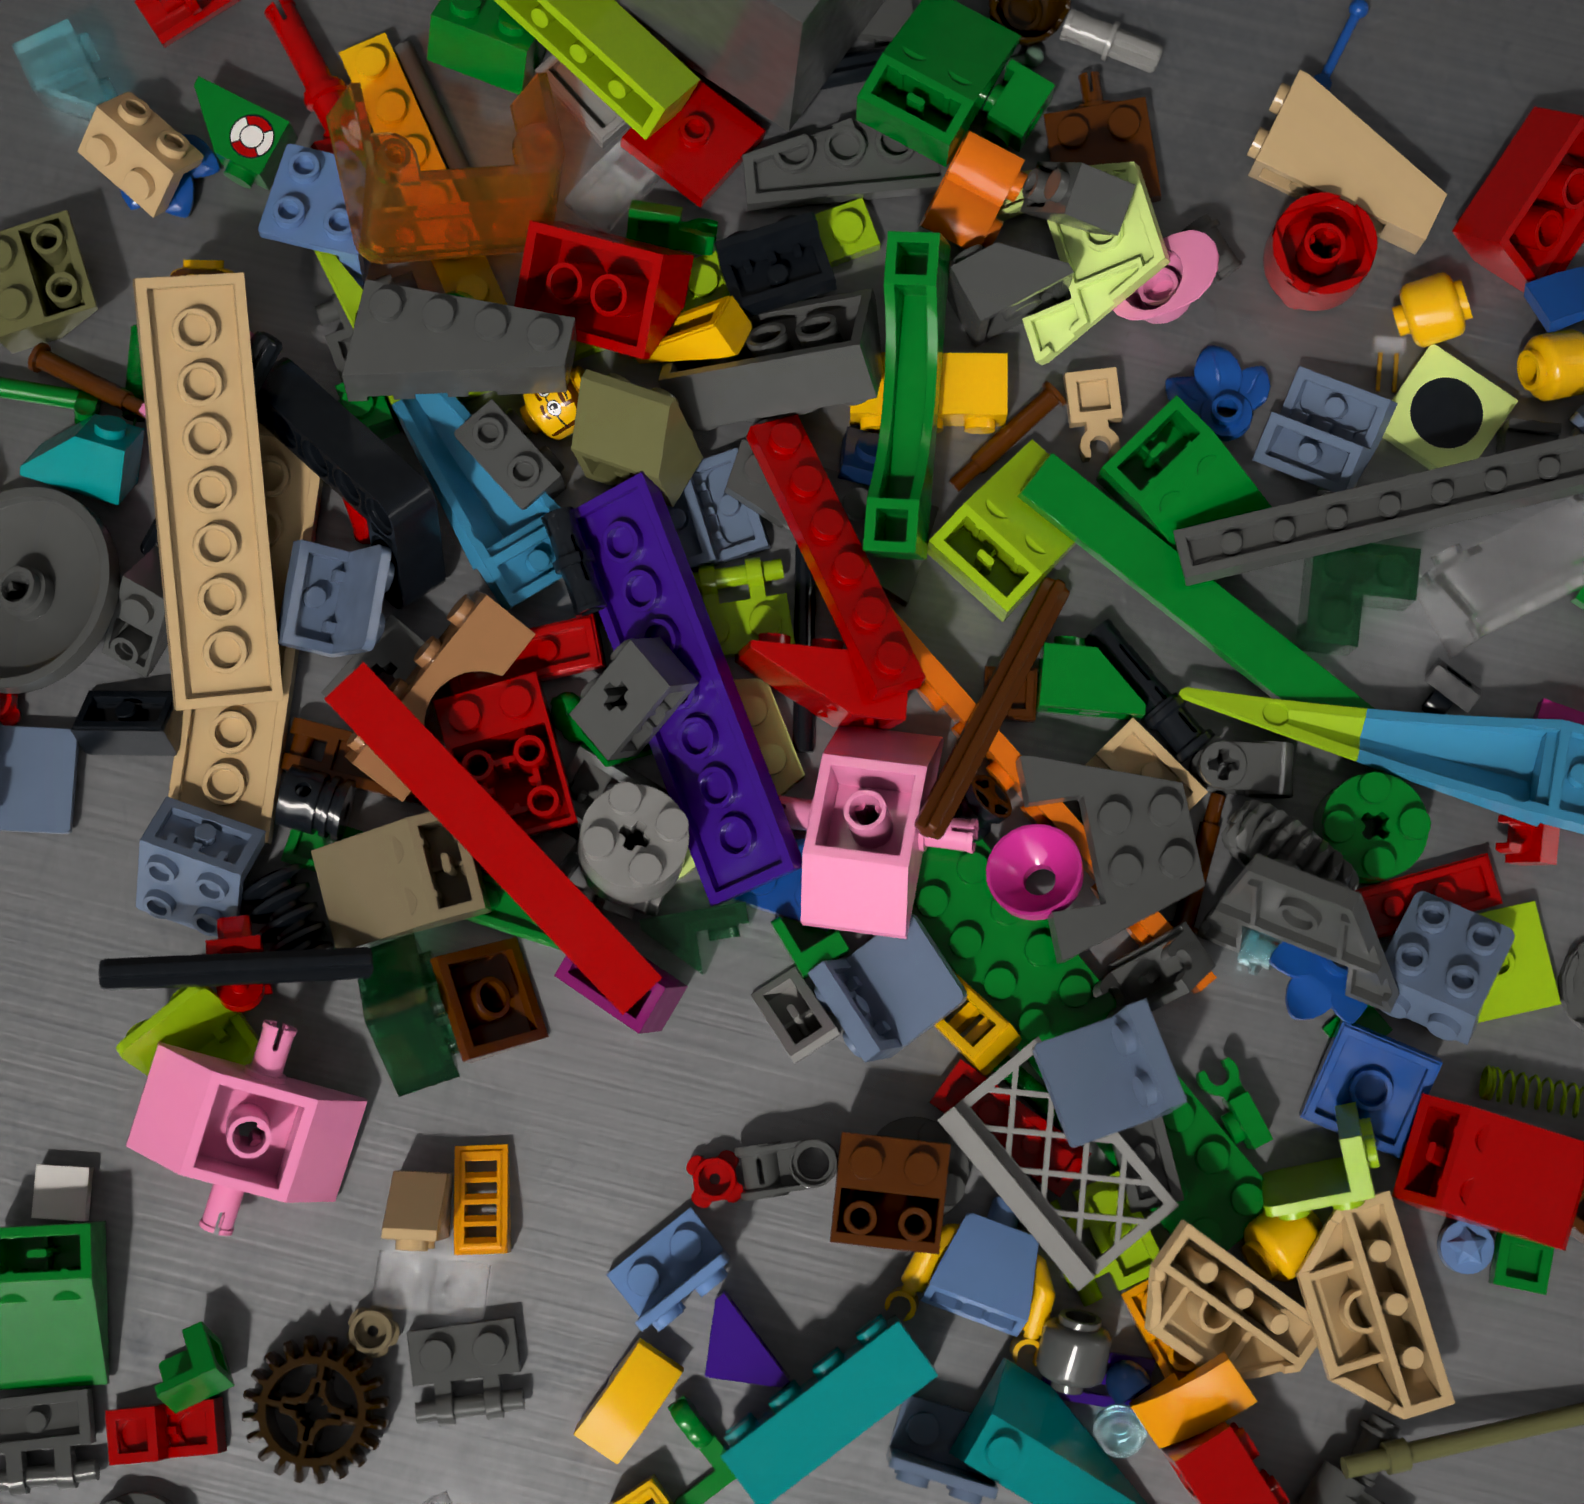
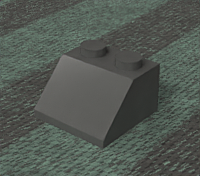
[947,242,1074,348]

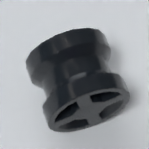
[954,775,1012,842]

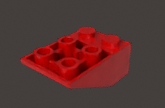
[735,633,908,730]
[433,671,578,836]
[1391,1093,1584,1251]
[1161,1421,1290,1504]

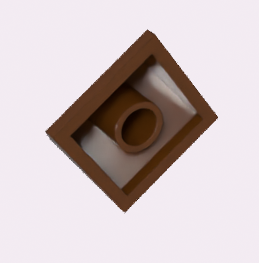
[430,937,549,1063]

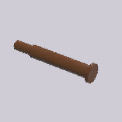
[28,342,146,419]
[948,381,1067,492]
[1168,793,1226,935]

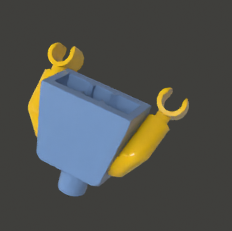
[884,1197,1055,1367]

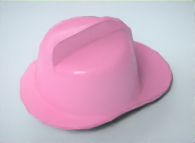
[1113,230,1219,324]

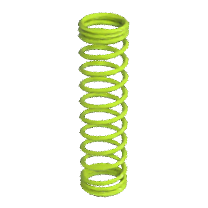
[1479,1065,1584,1118]

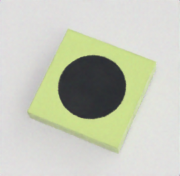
[1382,344,1519,470]

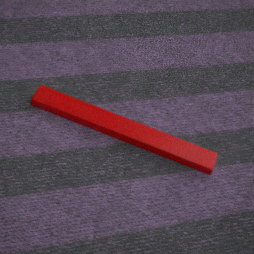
[324,662,663,1015]

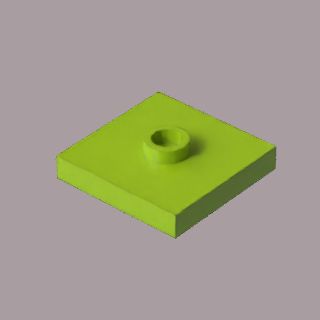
[1478,901,1561,1023]

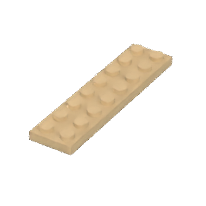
[133,272,284,711]
[168,423,323,845]

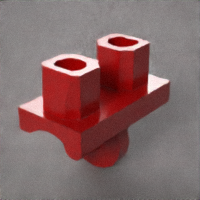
[134,0,241,48]
[205,915,273,1012]

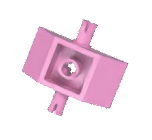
[778,726,979,939]
[126,1020,368,1236]

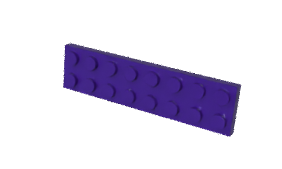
[574,472,802,906]

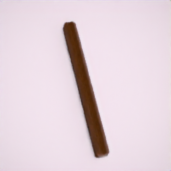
[915,577,1070,840]

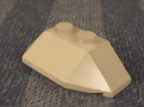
[1295,1190,1455,1420]
[1144,1219,1317,1380]

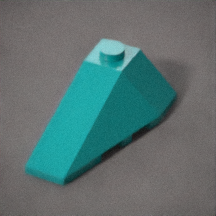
[949,1358,1147,1504]

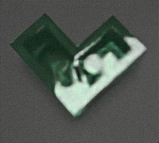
[1295,543,1421,656]
[358,933,460,1097]

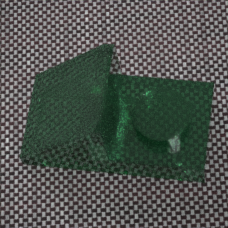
[640,902,750,976]

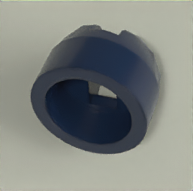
[1106,1360,1153,1407]

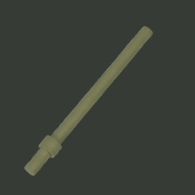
[1340,1402,1584,1479]

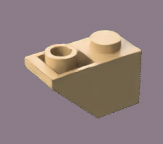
[381,1170,453,1251]

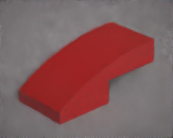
[105,1396,227,1466]

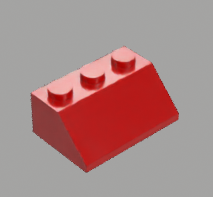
[1452,106,1584,293]
[514,220,694,359]

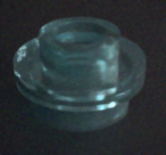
[1237,928,1281,976]
[1092,1404,1147,1458]

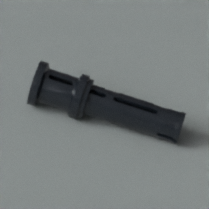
[1084,619,1215,764]

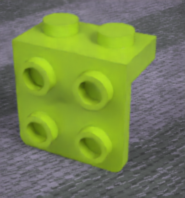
[116,987,259,1076]
[1262,1102,1380,1221]

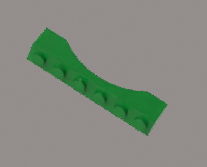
[863,231,951,560]

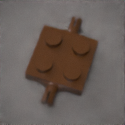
[1044,71,1161,203]

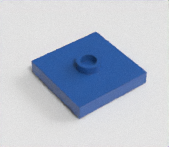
[1299,1019,1443,1159]

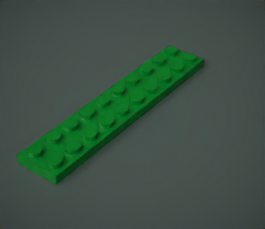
[912,839,1265,1251]

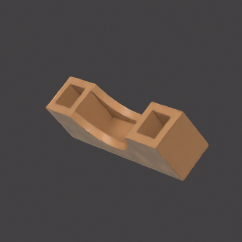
[345,591,536,802]

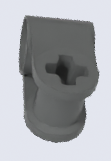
[1189,741,1294,799]
[734,1138,838,1202]

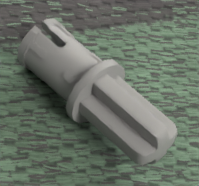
[1060,8,1163,73]

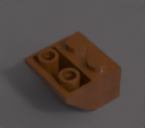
[830,1131,951,1255]

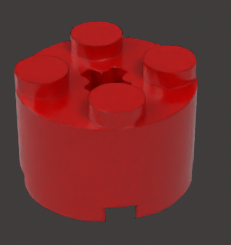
[1263,192,1378,311]

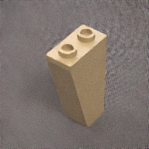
[1247,70,1447,254]

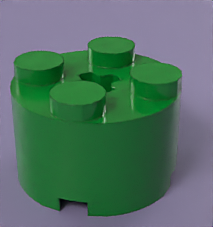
[1313,771,1431,883]

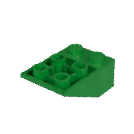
[427,0,547,96]
[856,0,1021,168]
[1096,395,1272,581]
[0,1221,109,1390]

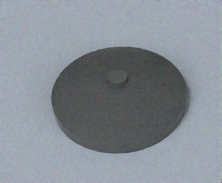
[0,487,120,694]

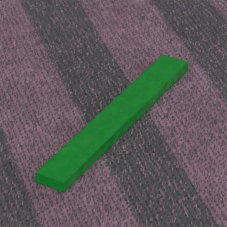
[1017,453,1375,709]

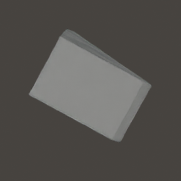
[751,967,840,1064]

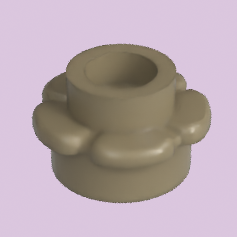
[347,1304,400,1358]

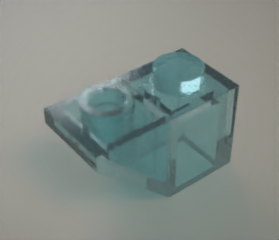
[11,19,118,122]

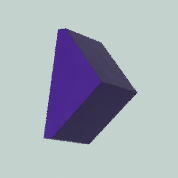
[705,1290,790,1388]

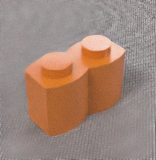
[919,131,1028,249]

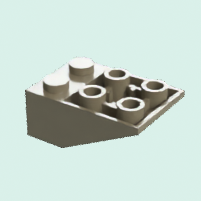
[311,811,492,948]

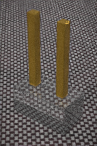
[1371,336,1406,393]

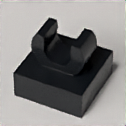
[1421,657,1481,714]

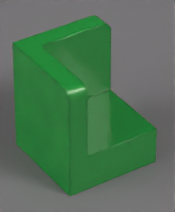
[770,916,849,980]
[155,1321,235,1413]

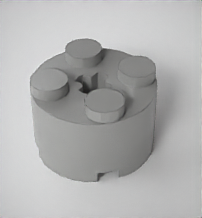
[577,782,689,906]

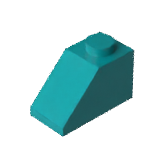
[19,414,145,505]

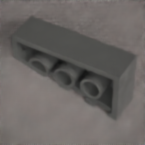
[342,279,577,402]

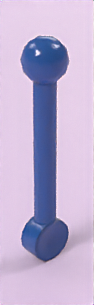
[1313,0,1369,91]

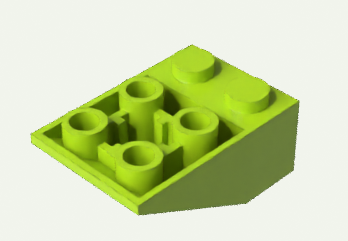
[927,439,1076,622]

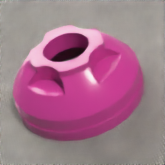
[986,824,1084,921]

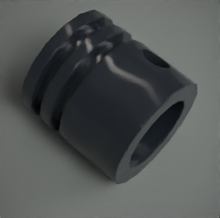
[275,764,356,841]

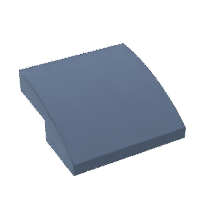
[1252,366,1398,492]
[666,448,772,572]

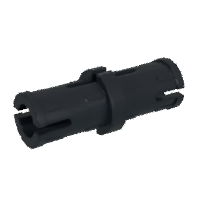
[541,506,608,617]

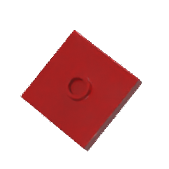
[620,81,765,208]

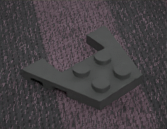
[1015,755,1205,964]
[1197,854,1399,1014]

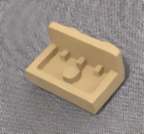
[77,92,204,218]

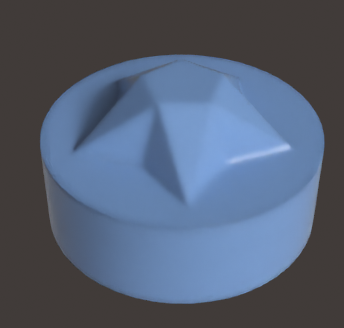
[1437,1220,1494,1274]

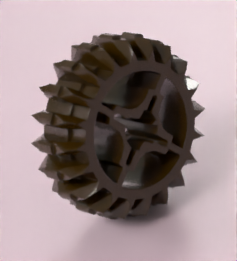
[242,1334,390,1484]

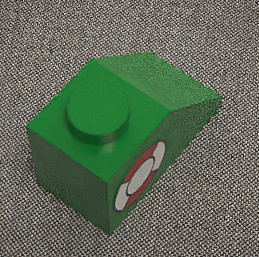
[194,76,298,191]

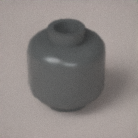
[1036,1309,1112,1395]

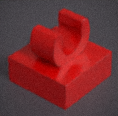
[1495,814,1560,866]

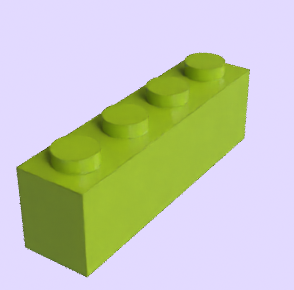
[494,0,700,140]

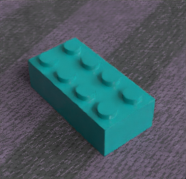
[721,1313,938,1504]

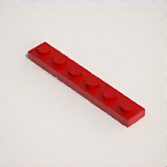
[746,415,926,701]

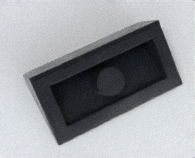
[70,690,183,756]

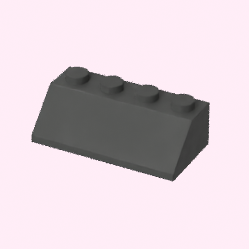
[658,288,883,431]

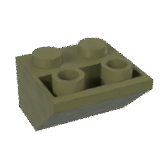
[0,210,99,354]
[571,369,703,507]

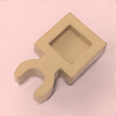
[1063,367,1123,462]

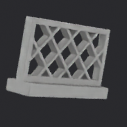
[938,1037,1179,1291]

